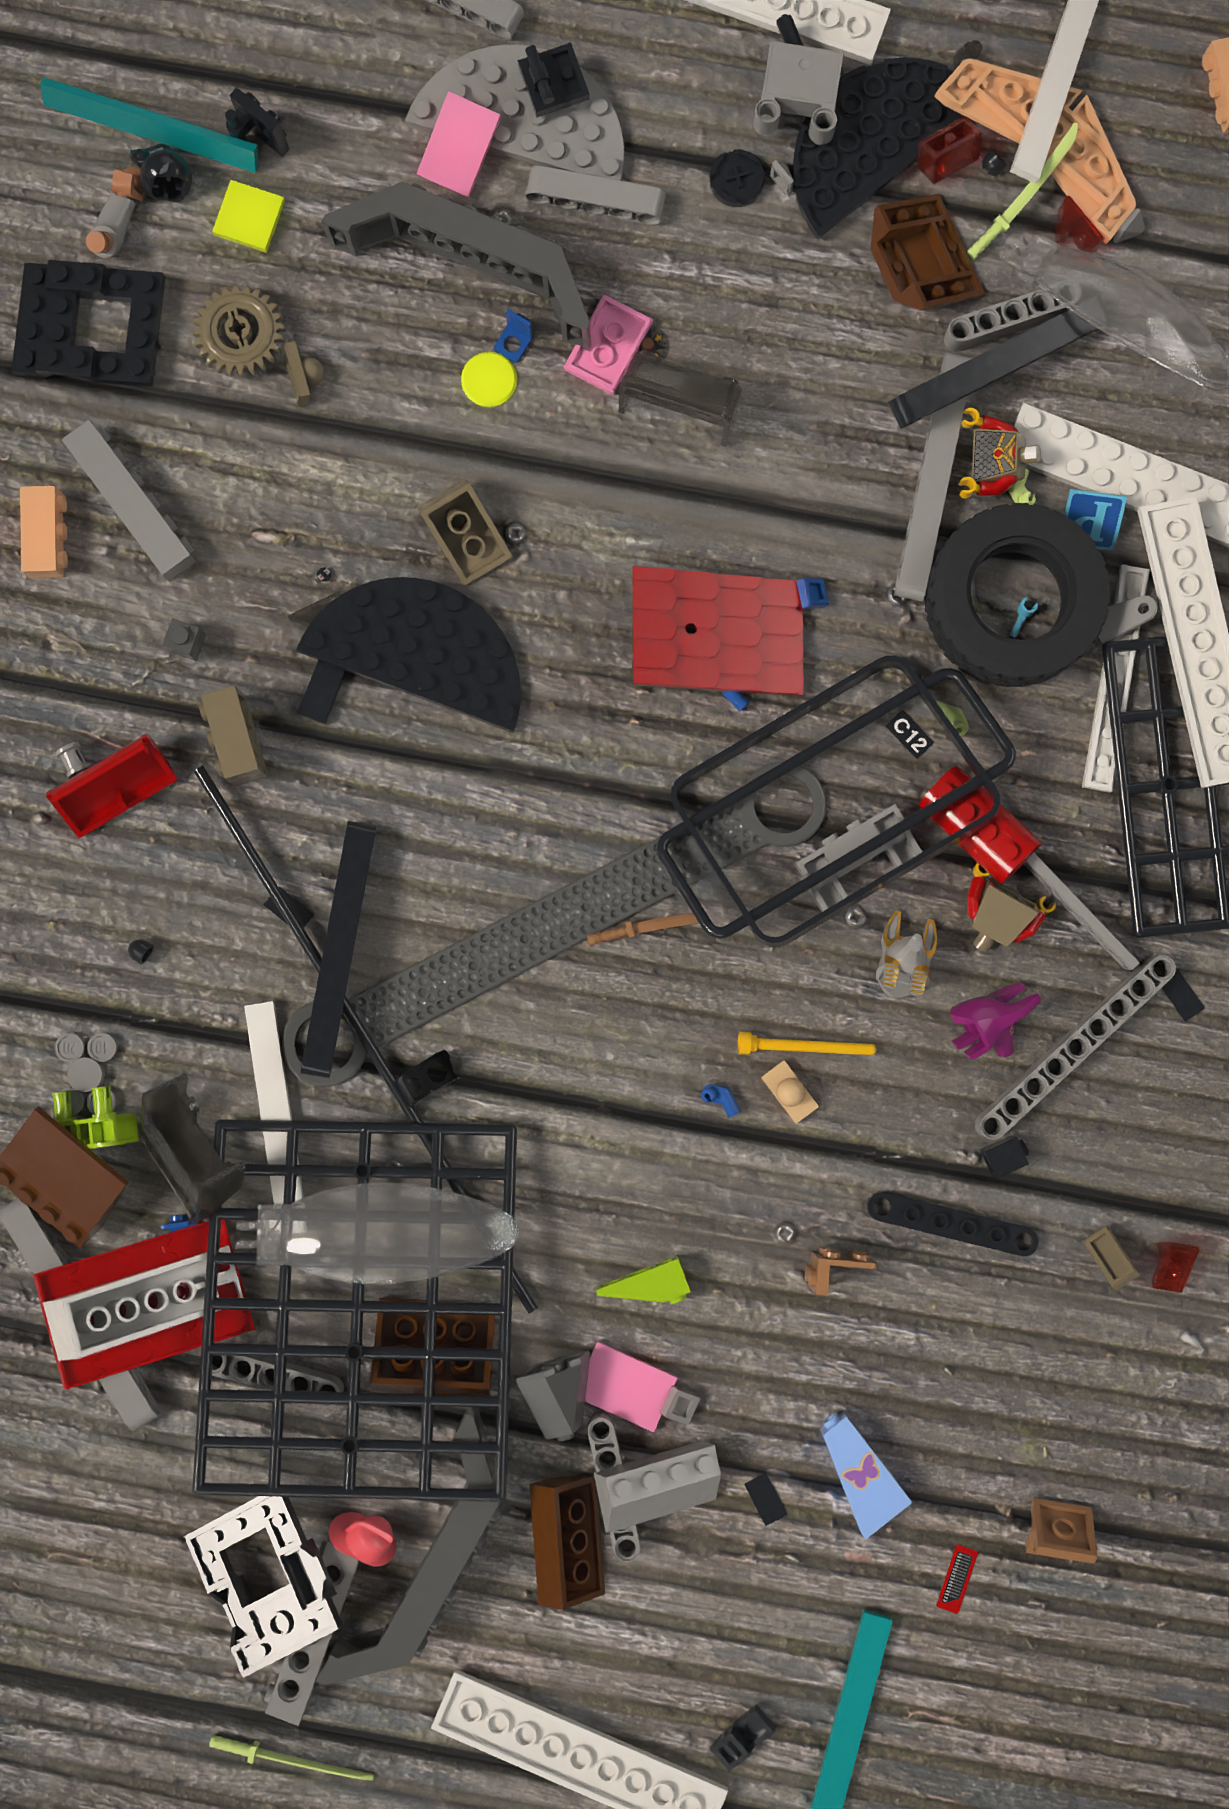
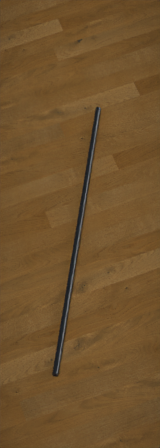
[194,766,538,1314]

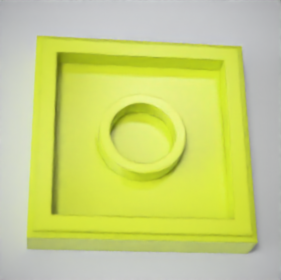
[212,180,285,253]

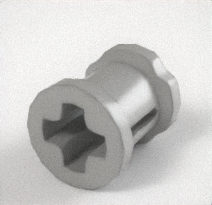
[55,742,91,779]

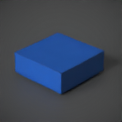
[796,578,829,609]

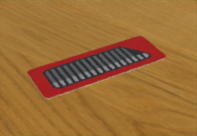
[936,1544,978,1614]

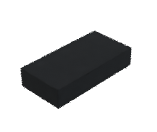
[297,660,347,725]

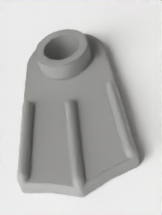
[1098,596,1158,643]

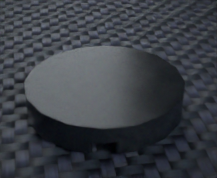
[709,149,765,207]

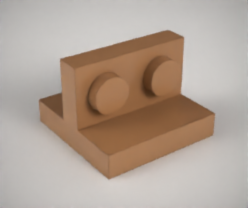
[1025,1498,1097,1564]

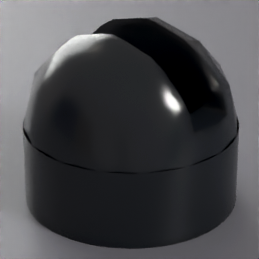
[982,149,1007,176]
[128,939,154,965]

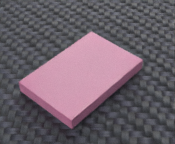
[416,91,502,198]
[564,294,653,396]
[585,1340,678,1432]

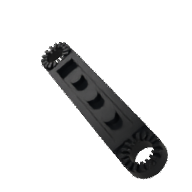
[867,1192,1039,1256]

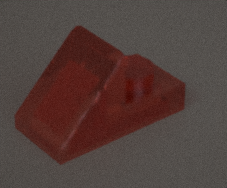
[1054,195,1105,256]
[1151,1242,1200,1293]

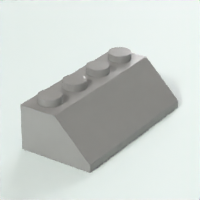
[594,1441,721,1533]

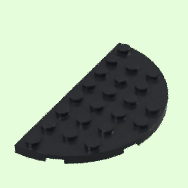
[792,57,970,240]
[296,577,521,733]

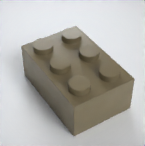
[199,685,269,786]

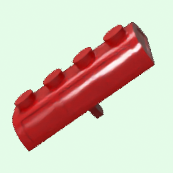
[46,733,178,839]
[918,765,1043,885]

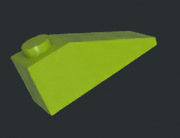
[596,1256,691,1304]

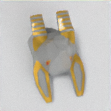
[876,910,937,1000]

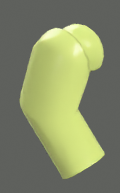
[1008,468,1036,505]

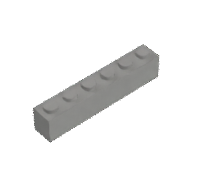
[61,420,196,581]

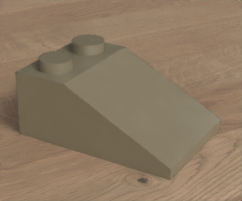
[417,478,513,586]

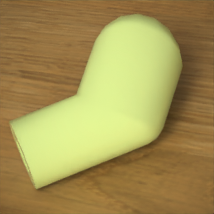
[936,701,969,736]

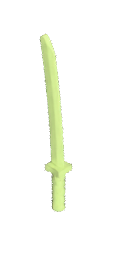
[967,123,1078,259]
[209,1735,374,1780]

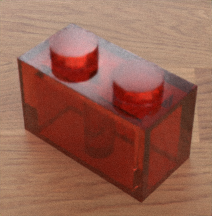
[918,116,982,184]

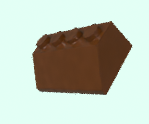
[529,1474,605,1610]

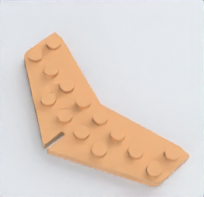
[934,59,1136,244]

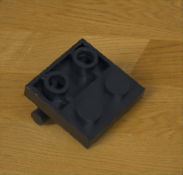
[518,43,590,117]
[225,87,290,157]

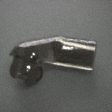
[953,40,983,71]

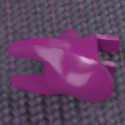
[950,982,1041,1060]

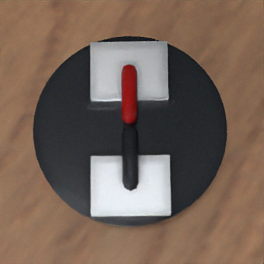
[317,568,331,582]

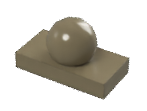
[283,341,324,407]
[1082,1225,1140,1291]

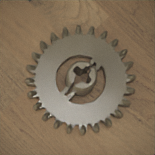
[192,284,286,378]

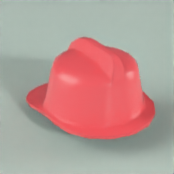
[328,1512,397,1567]

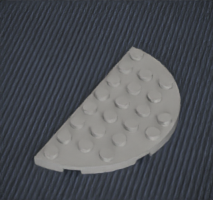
[405,44,624,181]

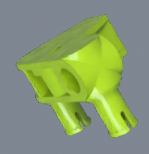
[52,1086,139,1149]

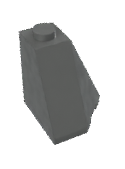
[516,1350,590,1441]

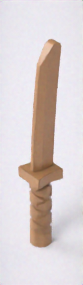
[586,913,699,946]

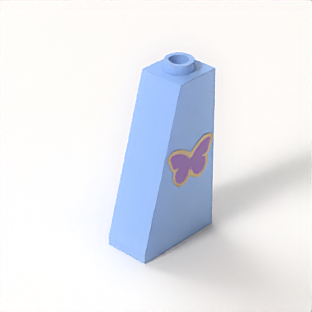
[820,1411,912,1539]

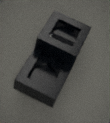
[709,1704,776,1772]

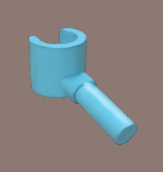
[1009,597,1038,638]

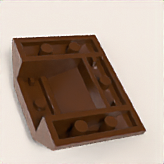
[870,194,985,311]

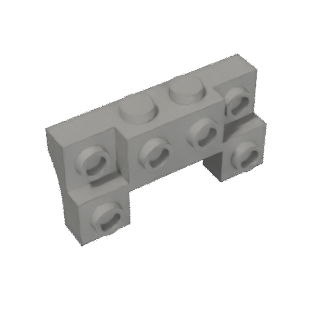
[794,804,922,912]

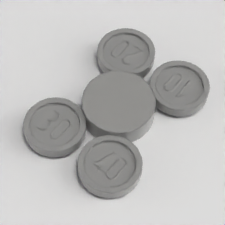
[55,1033,118,1116]

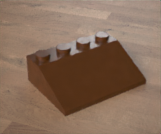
[0,1106,129,1248]
[370,1297,495,1395]

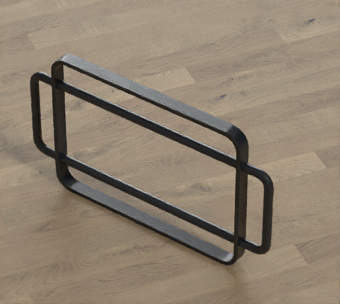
[656,656,1016,947]

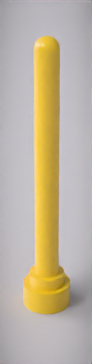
[737,1031,877,1055]

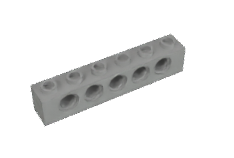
[264,1539,360,1726]

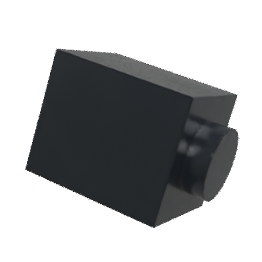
[979,1135,1029,1179]

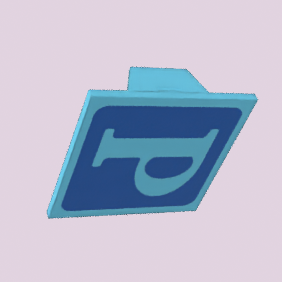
[1064,489,1127,551]

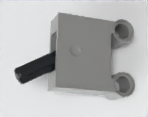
[753,14,844,145]

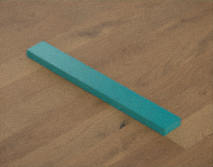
[40,77,259,173]
[810,1609,893,1809]

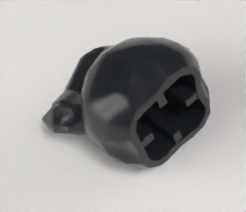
[130,144,192,202]

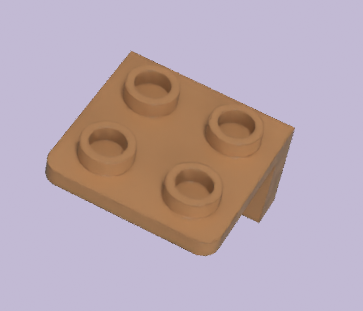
[805,1247,877,1295]

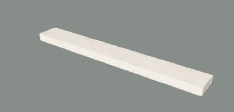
[1010,0,1099,183]
[1082,564,1150,793]
[244,1001,309,1236]

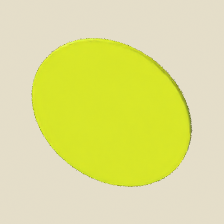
[461,352,517,407]

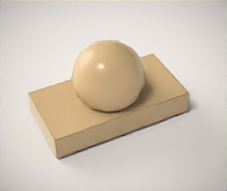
[761,1060,819,1124]

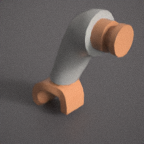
[86,166,147,258]

